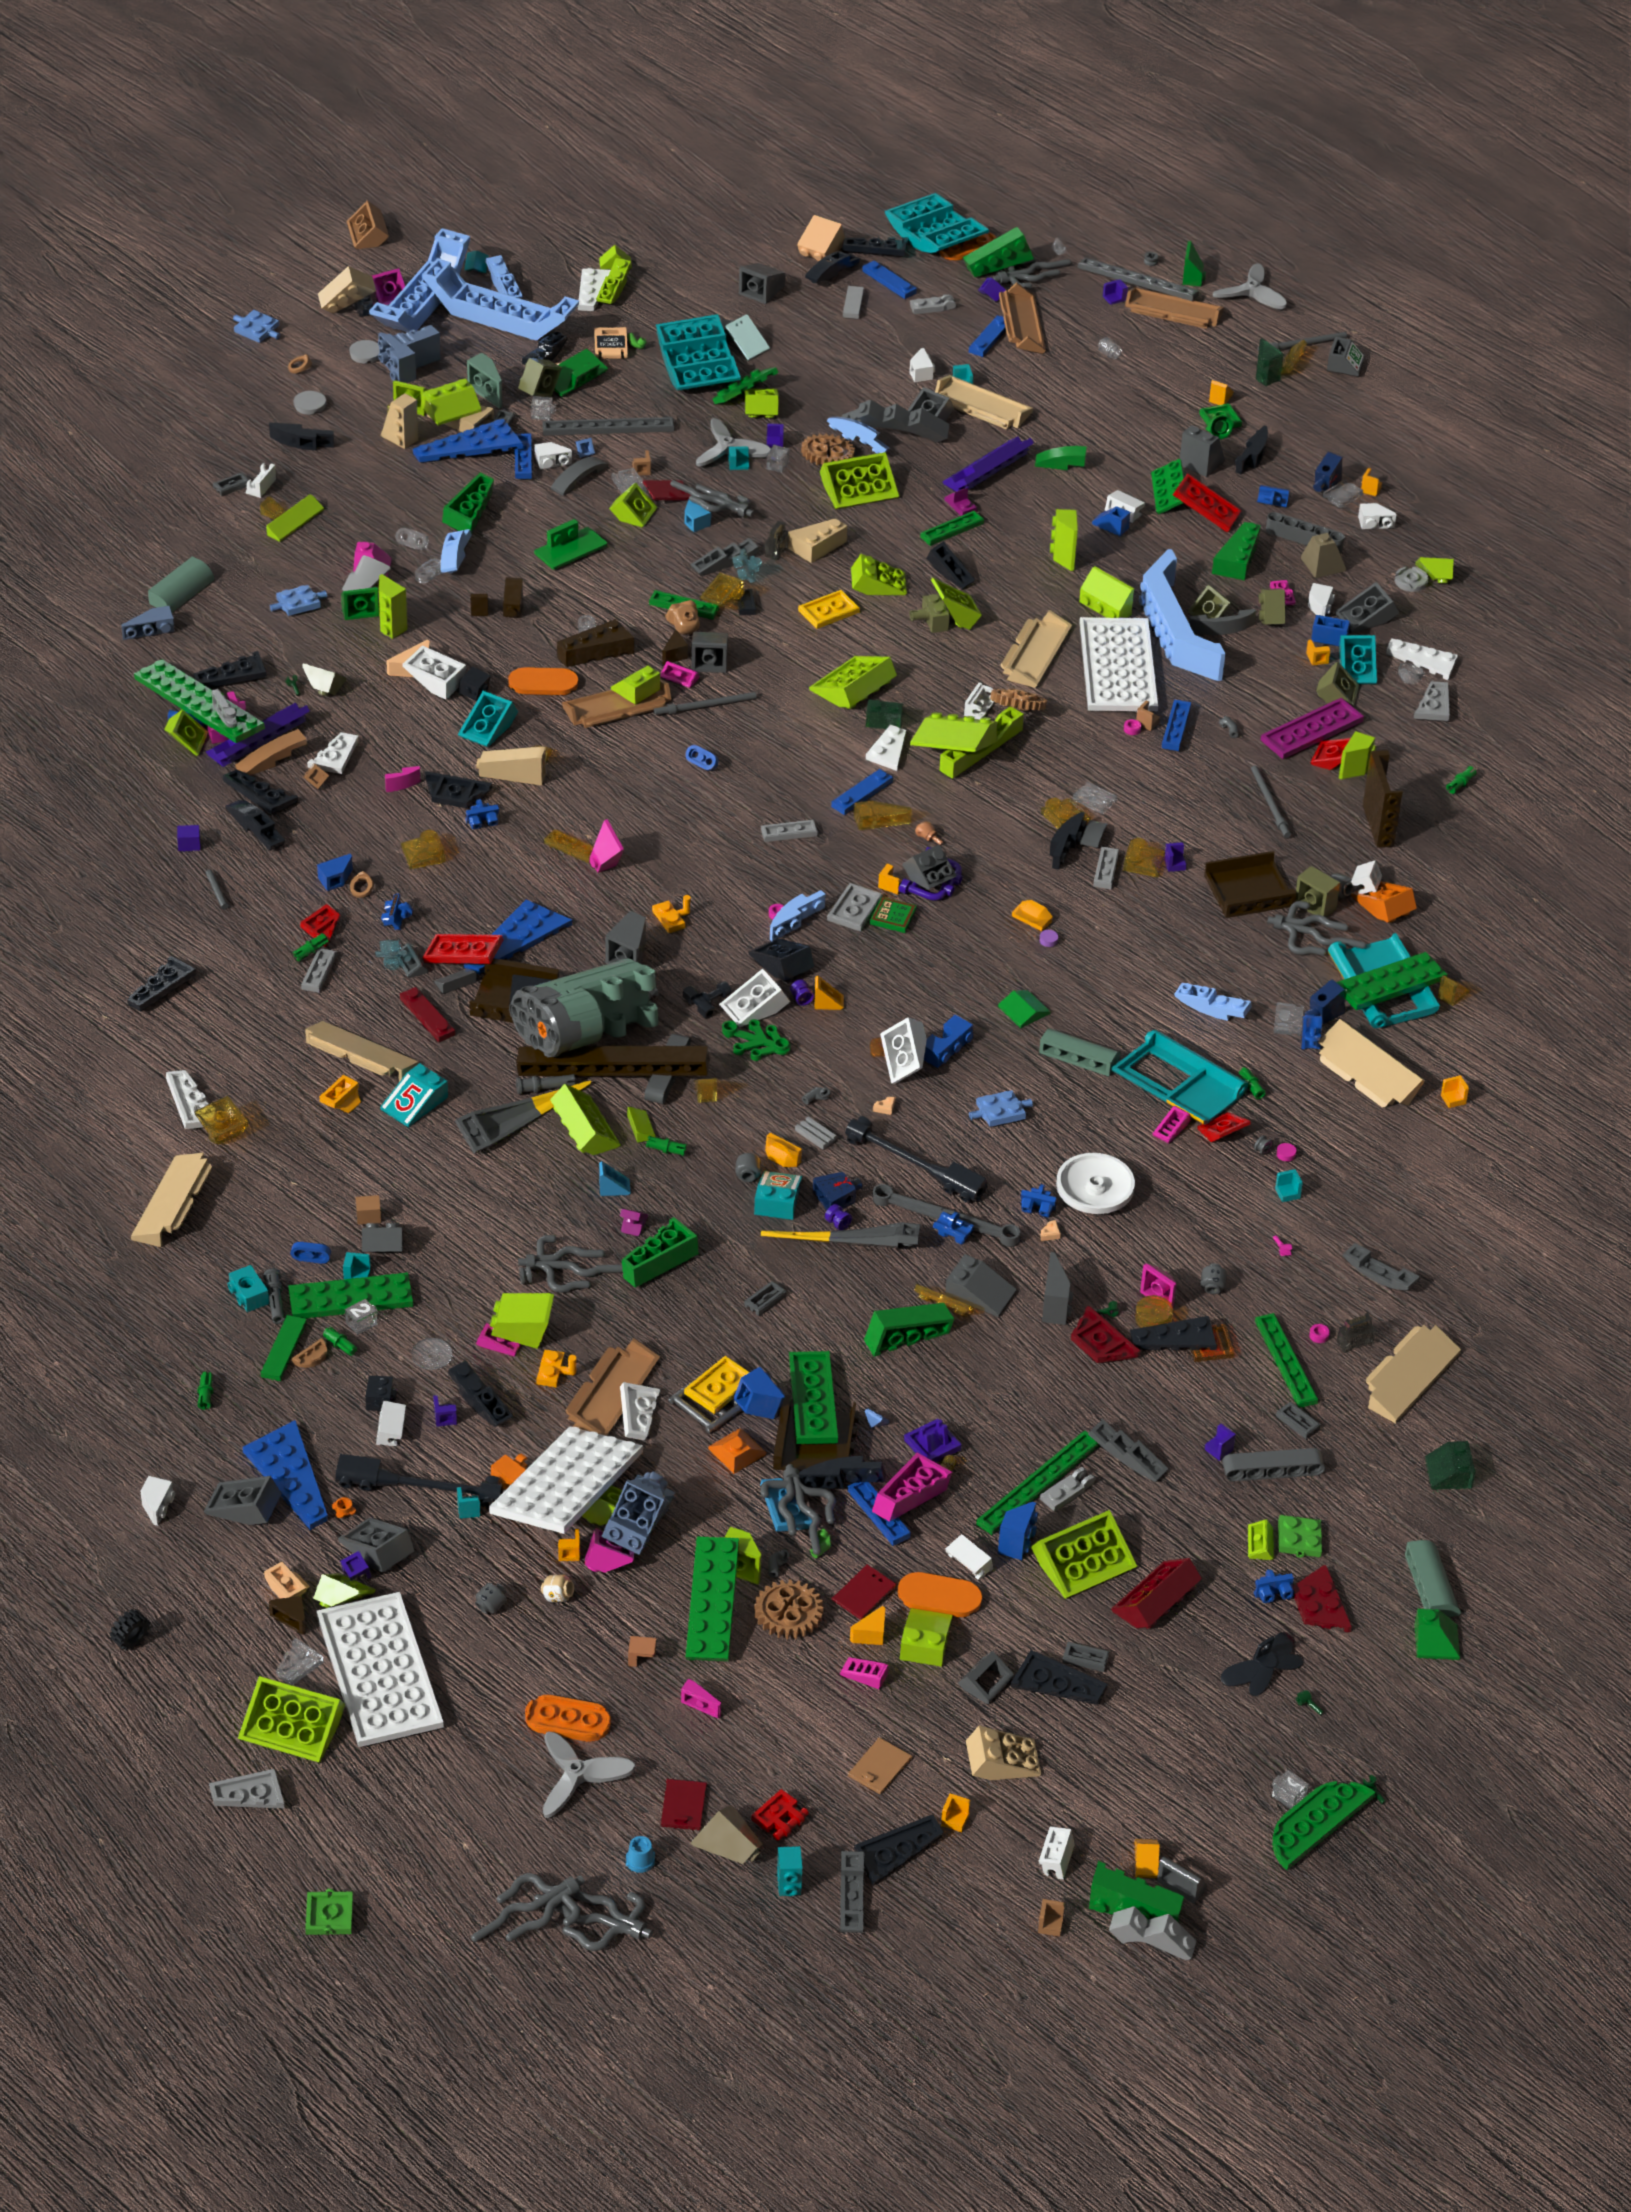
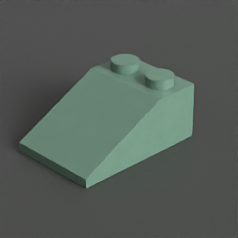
[467,353,502,409]

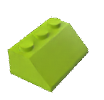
[422,378,481,426]
[1050,509,1078,571]
[1079,566,1134,618]
[379,574,407,639]

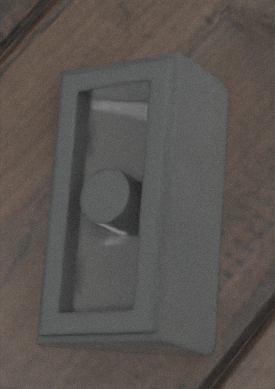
[394,942,429,978]
[435,969,476,994]

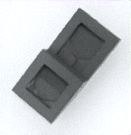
[1080,820,1107,848]

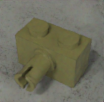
[1259,588,1285,625]
[909,594,949,633]

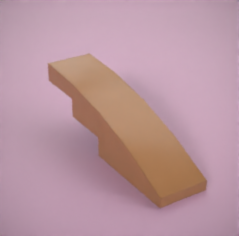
[235,729,307,775]

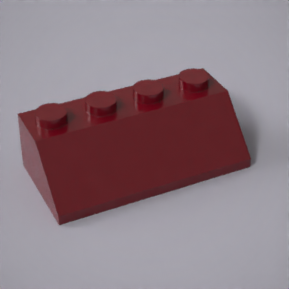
[1111,1558,1202,1629]

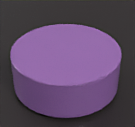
[1039,930,1058,947]

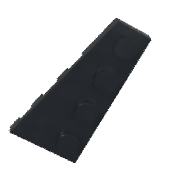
[842,237,908,257]
[194,651,266,688]
[223,769,298,814]
[127,956,197,1012]
[1130,1316,1217,1350]
[1011,1650,1108,1705]
[853,1814,943,1886]

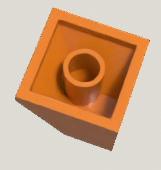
[708,1428,766,1474]

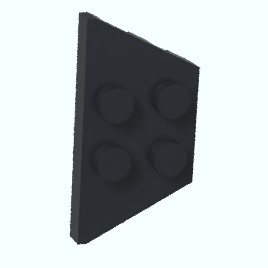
[425,771,492,808]

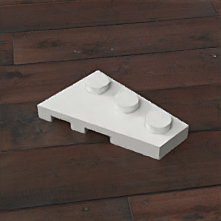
[866,725,906,771]
[307,732,358,774]
[620,1382,660,1440]

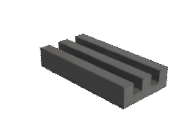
[213,472,249,496]
[744,1281,786,1316]
[1276,1402,1320,1439]
[1062,1642,1109,1672]

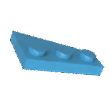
[760,1478,812,1532]

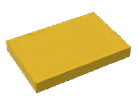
[798,590,860,629]
[684,1356,750,1414]

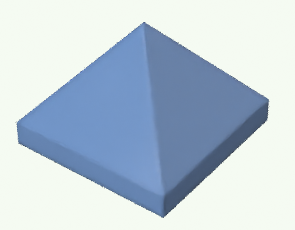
[576,438,595,458]
[865,1409,890,1428]

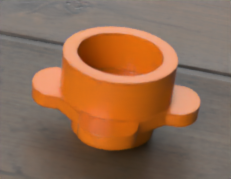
[332,1497,356,1518]

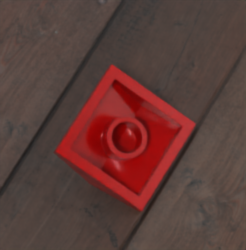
[1311,738,1351,770]
[1197,1112,1251,1142]

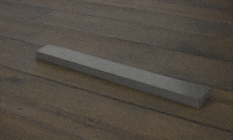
[1078,257,1199,301]
[542,417,674,436]

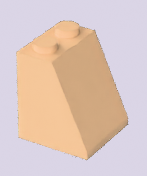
[797,215,845,261]

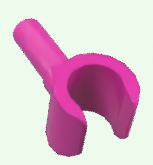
[1273,1235,1292,1256]

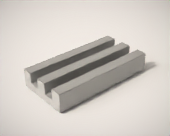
[795,1116,836,1150]

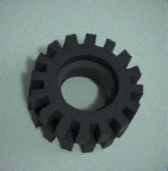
[110,1609,151,1651]

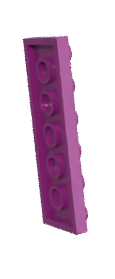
[1260,698,1364,759]

